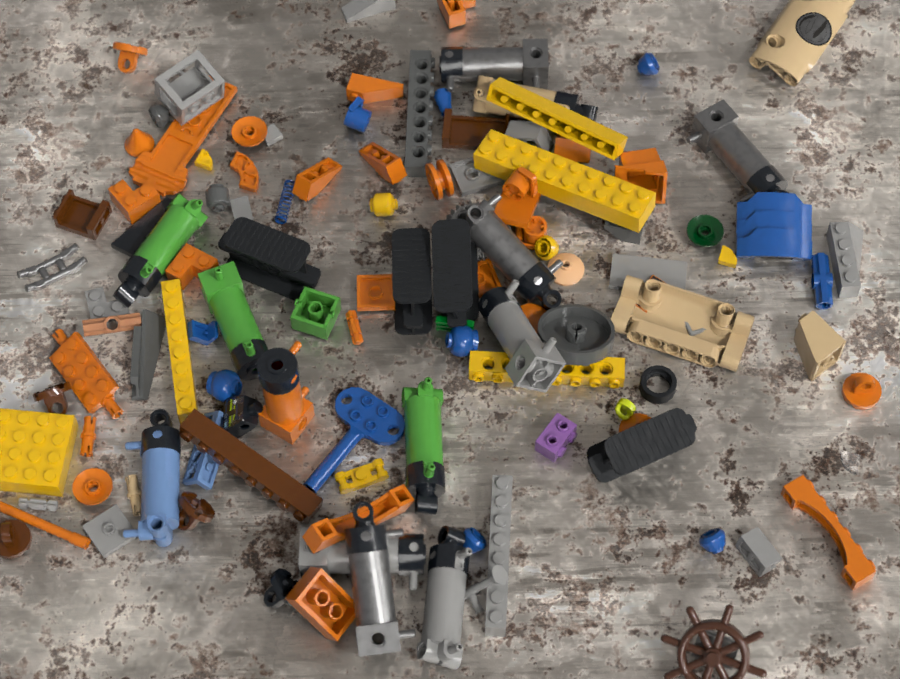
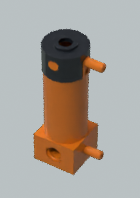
[257,341,315,445]

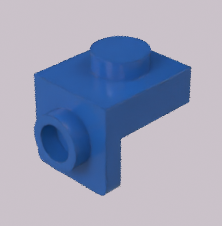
[187,320,219,345]

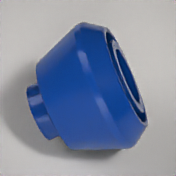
[637,52,659,76]
[463,527,486,554]
[699,528,726,554]

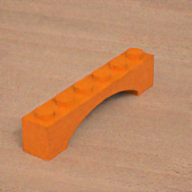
[781,475,876,590]
[302,484,415,554]

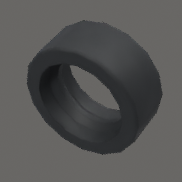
[639,365,677,404]

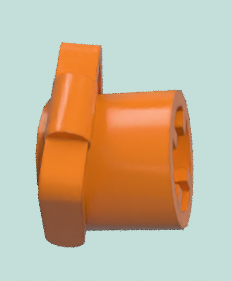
[502,167,538,201]
[515,216,547,250]

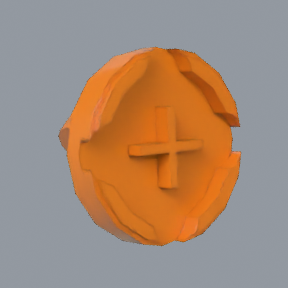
[112,42,148,73]
[842,372,882,410]

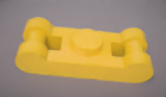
[334,458,389,494]

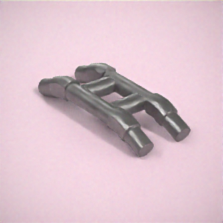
[17,243,88,292]

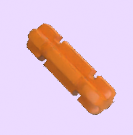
[345,310,364,345]

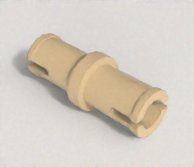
[125,474,141,516]

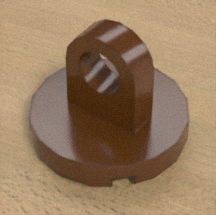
[33,381,72,414]
[178,491,215,531]
[0,519,32,559]

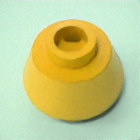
[535,235,559,261]

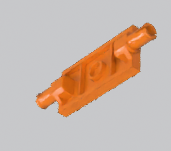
[49,329,123,419]

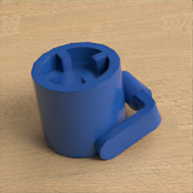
[343,96,372,133]

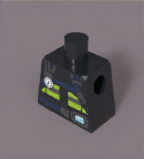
[222,395,263,439]

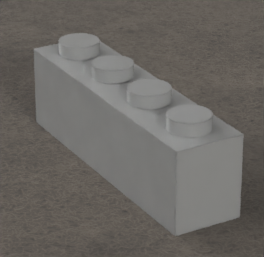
[826,222,863,298]

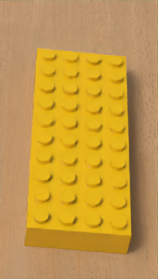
[0,408,79,497]

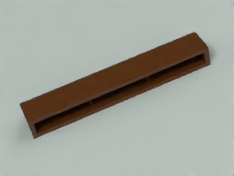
[179,408,323,524]

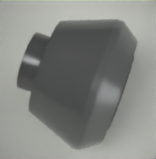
[148,104,171,128]

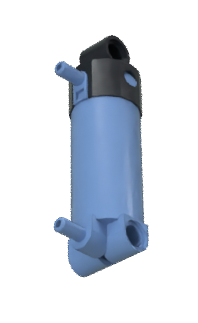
[123,409,181,547]

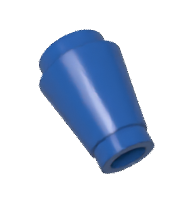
[434,88,452,116]

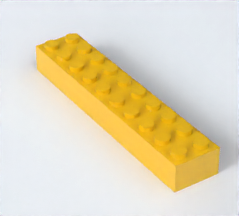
[473,129,656,233]

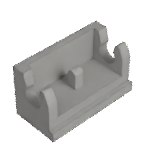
[735,527,783,577]

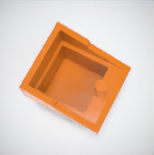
[614,148,668,204]

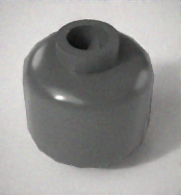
[205,184,230,212]

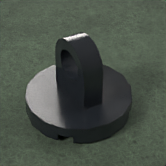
[264,568,298,609]

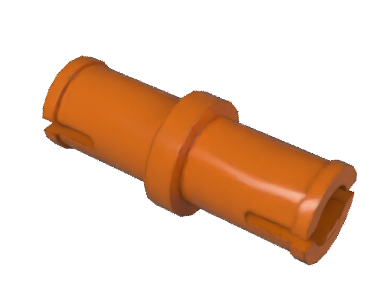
[80,416,97,457]

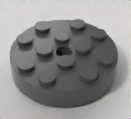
[537,304,615,366]

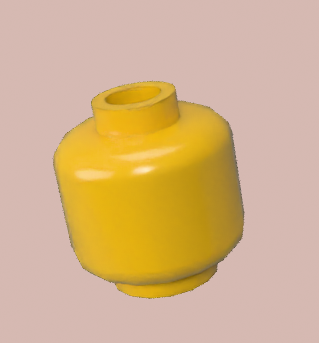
[370,193,398,217]

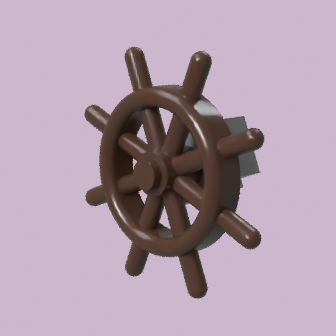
[661,604,767,679]

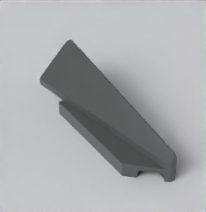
[130,309,166,401]

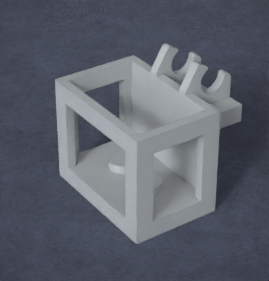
[155,50,225,126]

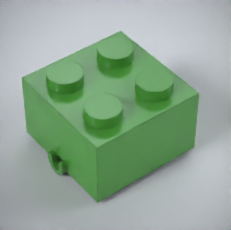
[290,287,341,340]

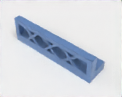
[182,410,223,490]

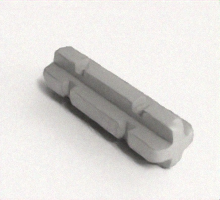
[18,497,58,511]

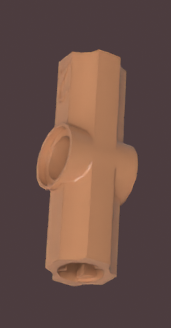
[82,312,142,337]

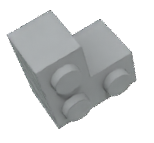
[505,120,554,152]

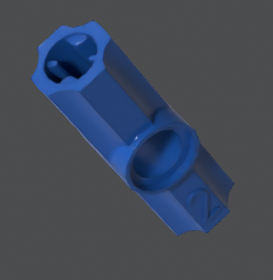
[811,253,833,310]

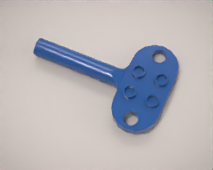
[303,387,405,494]

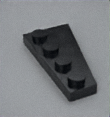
[111,197,173,257]

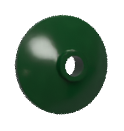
[687,215,724,247]

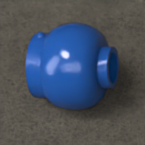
[445,325,479,357]
[206,369,243,402]

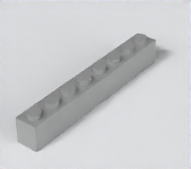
[485,475,513,637]

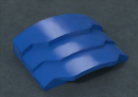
[735,192,812,261]

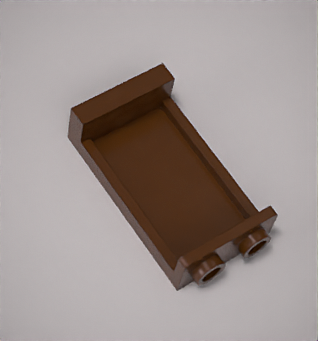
[442,108,510,150]

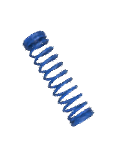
[275,179,295,224]

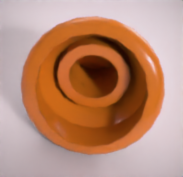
[125,128,155,157]

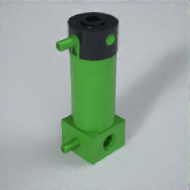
[198,261,269,380]

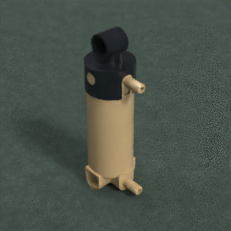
[472,75,599,122]

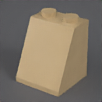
[793,310,846,381]

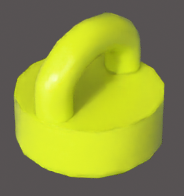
[615,398,636,420]

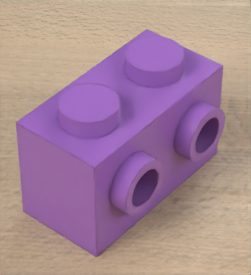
[535,413,578,462]

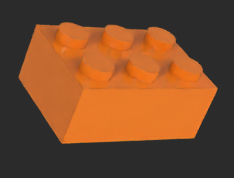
[285,566,356,641]

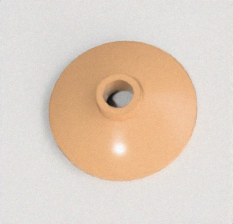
[547,253,584,286]

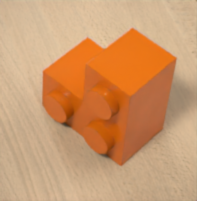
[437,0,476,29]
[108,179,161,224]
[165,243,219,290]

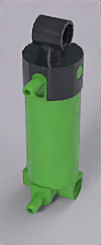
[113,193,208,308]
[401,377,445,515]

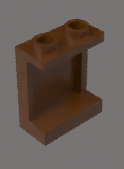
[53,189,112,240]

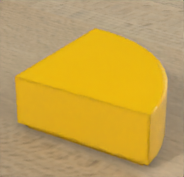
[194,149,213,171]
[717,245,737,268]

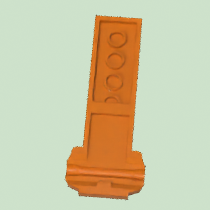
[128,76,238,197]

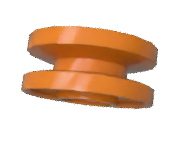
[425,159,454,201]

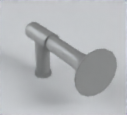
[465,565,508,614]

